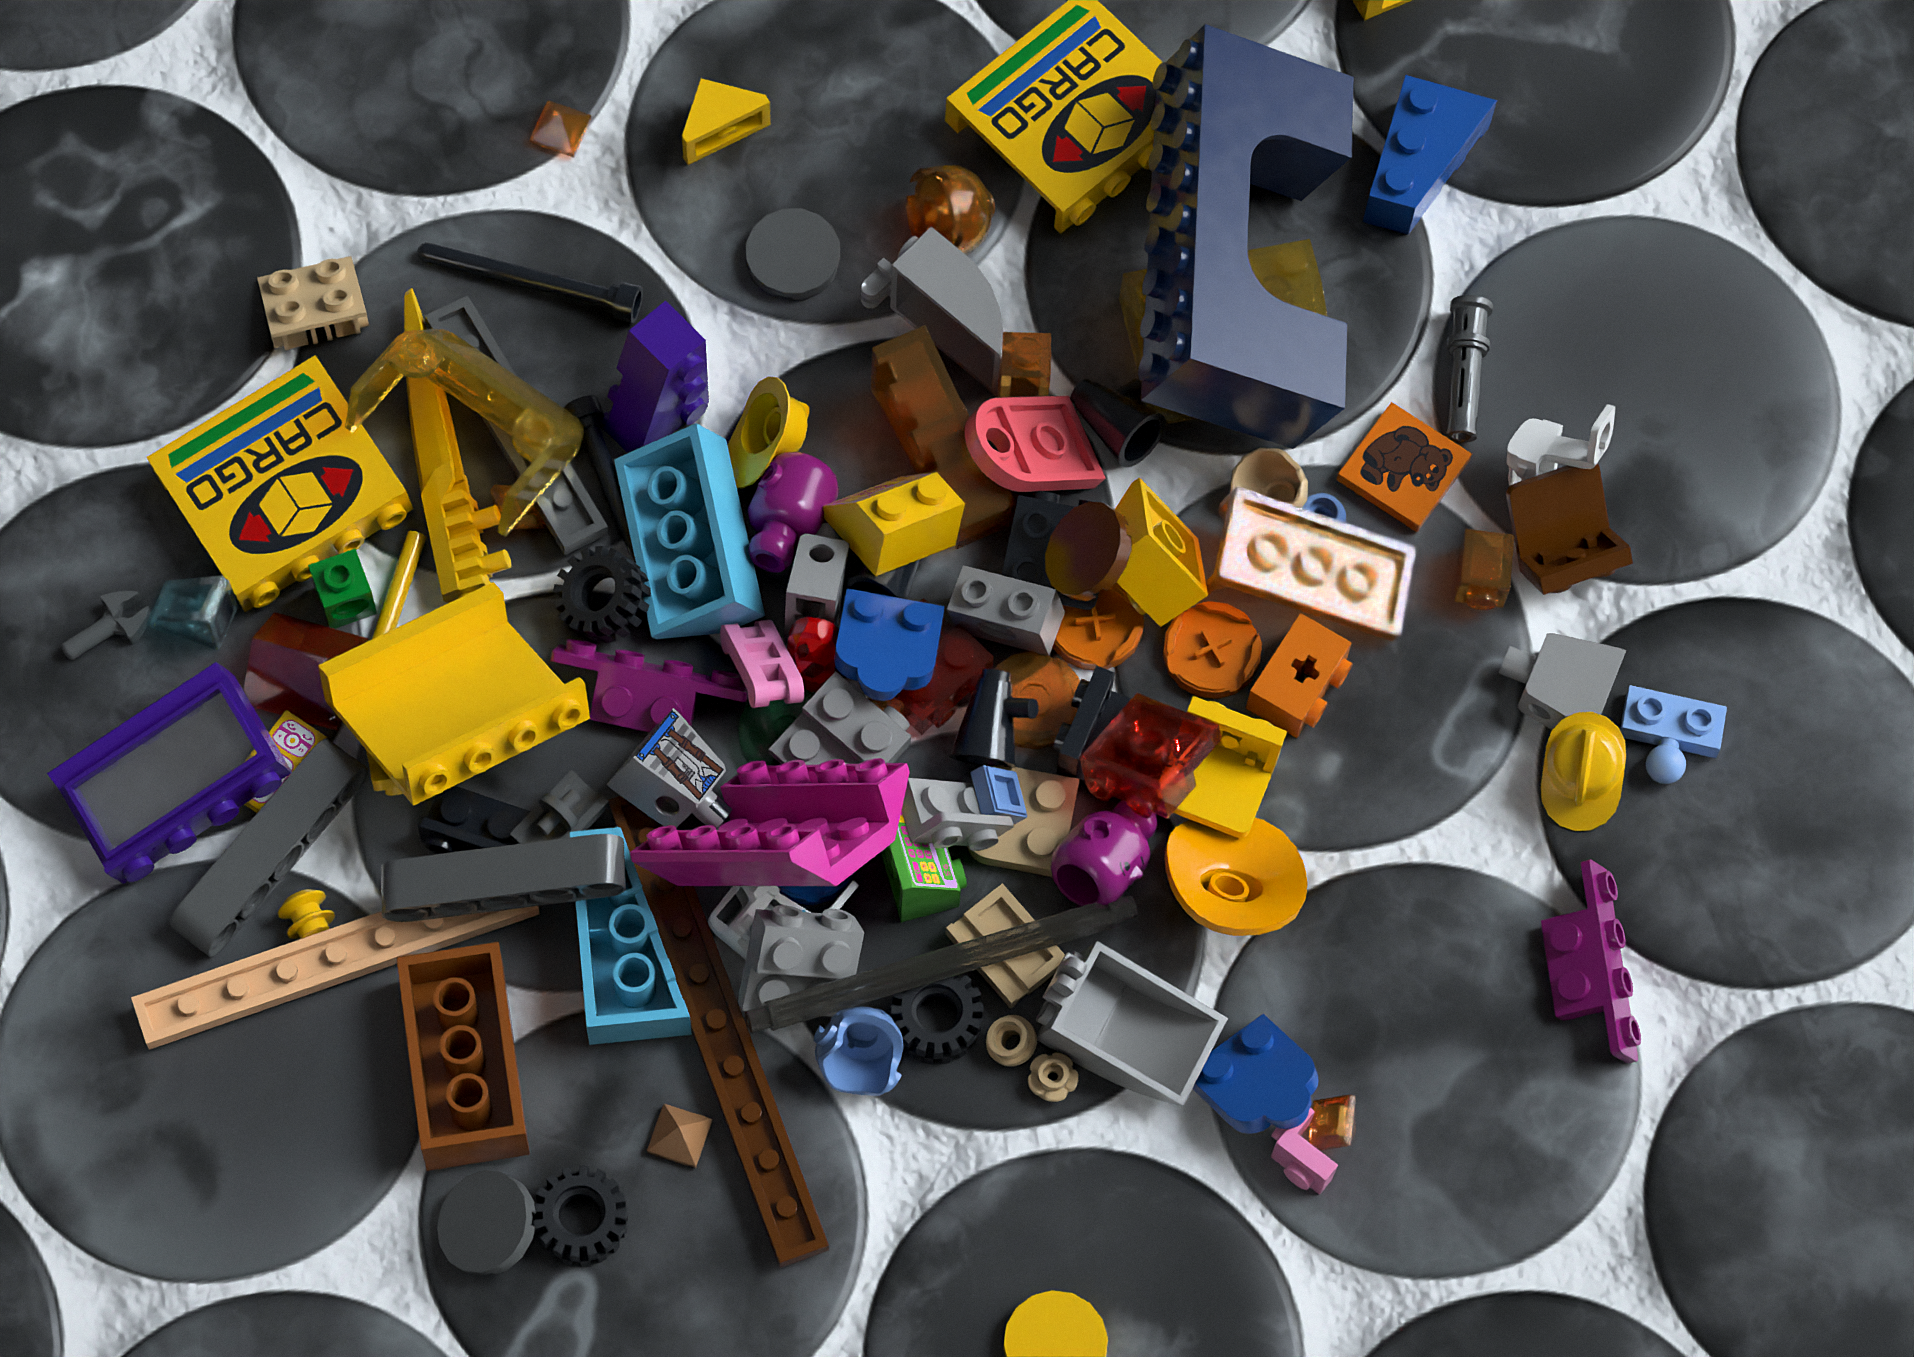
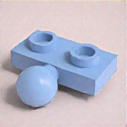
[1620,685,1727,784]

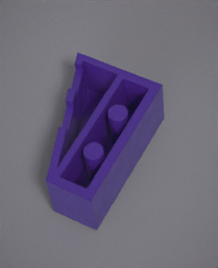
[602,300,709,453]

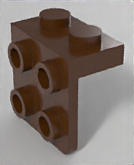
[1506,463,1633,595]

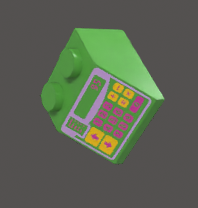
[880,810,967,922]

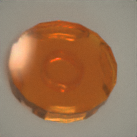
[995,651,1080,750]

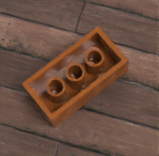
[396,942,530,1171]

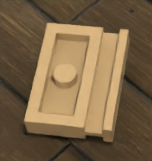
[945,883,1065,1009]

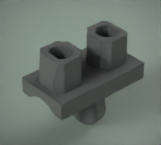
[510,770,609,844]

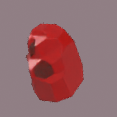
[787,617,839,693]

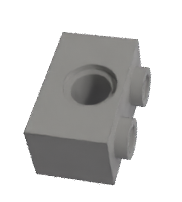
[947,565,1065,656]

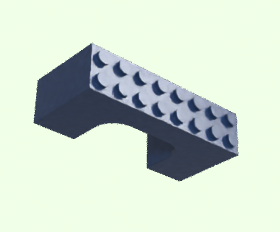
[1138,24,1354,449]

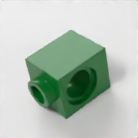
[308,549,377,630]

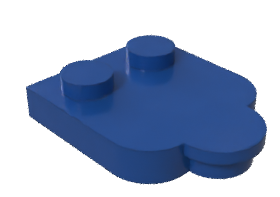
[834,589,945,701]
[1192,1014,1319,1134]

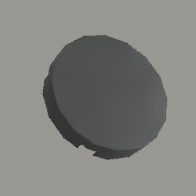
[746,208,840,300]
[437,1170,535,1276]

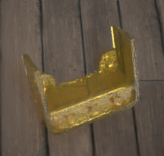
[345,329,583,537]

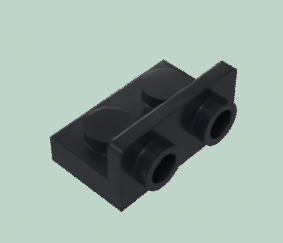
[418,786,531,854]

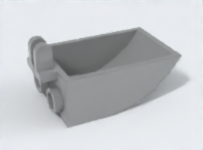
[861,227,1003,397]
[1036,941,1228,1106]

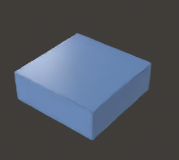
[971,765,1027,824]

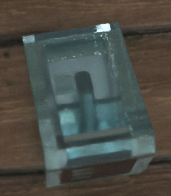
[146,576,238,651]

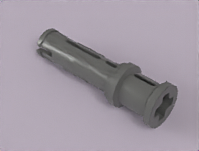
[1446,295,1493,443]

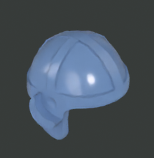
[814,1006,903,1096]

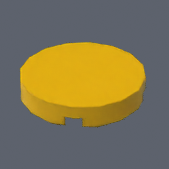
[1003,1290,1108,1357]

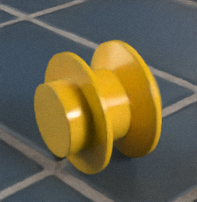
[278,889,335,939]

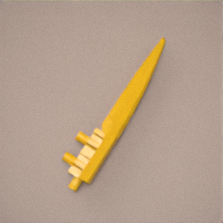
[404,288,512,603]

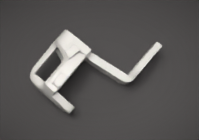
[1506,404,1615,485]
[708,881,859,960]

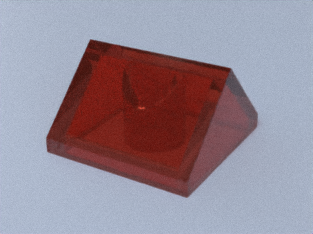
[243,612,369,731]

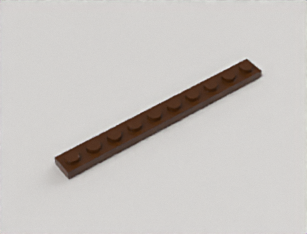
[608,796,829,1268]

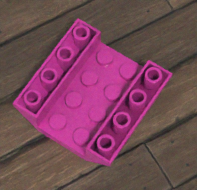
[629,758,910,886]

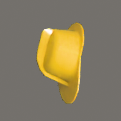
[728,376,810,489]
[1541,712,1626,831]

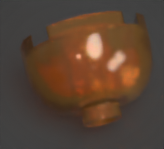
[906,165,995,255]

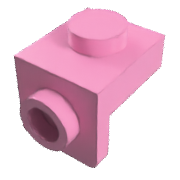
[1271,1108,1338,1195]

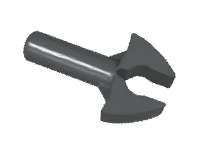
[61,591,151,660]

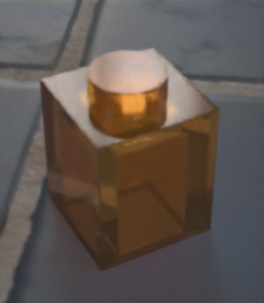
[1000,332,1051,398]
[1454,529,1515,610]

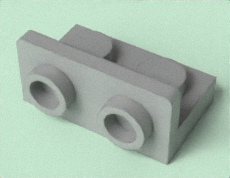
[902,778,1014,851]

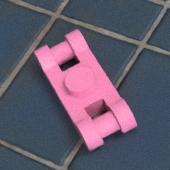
[720,620,804,708]

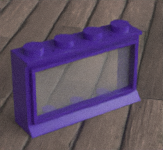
[47,662,292,884]

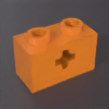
[1246,613,1353,738]

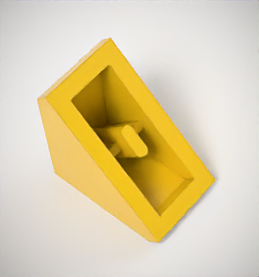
[682,78,771,165]

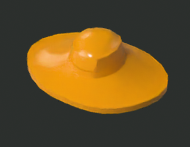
[1164,818,1308,936]

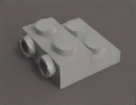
[769,671,911,765]
[737,905,864,1017]

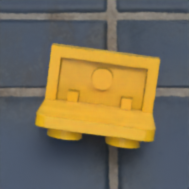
[1154,696,1287,838]

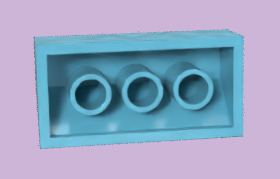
[614,423,765,639]

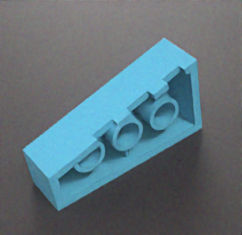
[570,827,692,1045]

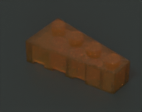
[871,325,1014,549]

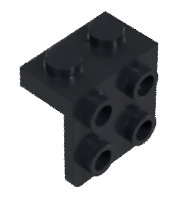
[1002,491,1099,610]
[1053,665,1183,805]

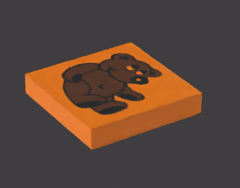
[1336,402,1472,532]

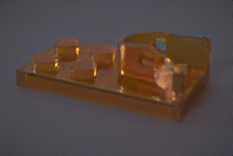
[1206,486,1417,642]

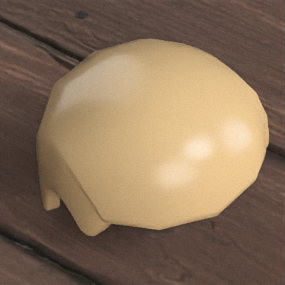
[1230,448,1308,527]

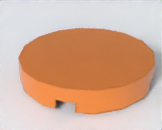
[1052,583,1144,670]
[1163,601,1262,699]

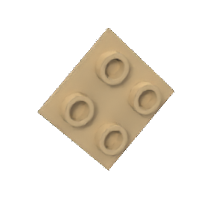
[257,256,369,351]

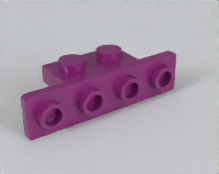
[551,639,748,732]
[1541,859,1641,1064]

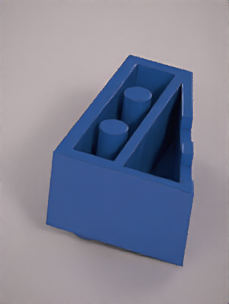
[1363,75,1497,235]

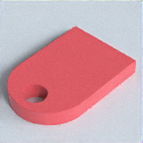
[965,396,1106,492]

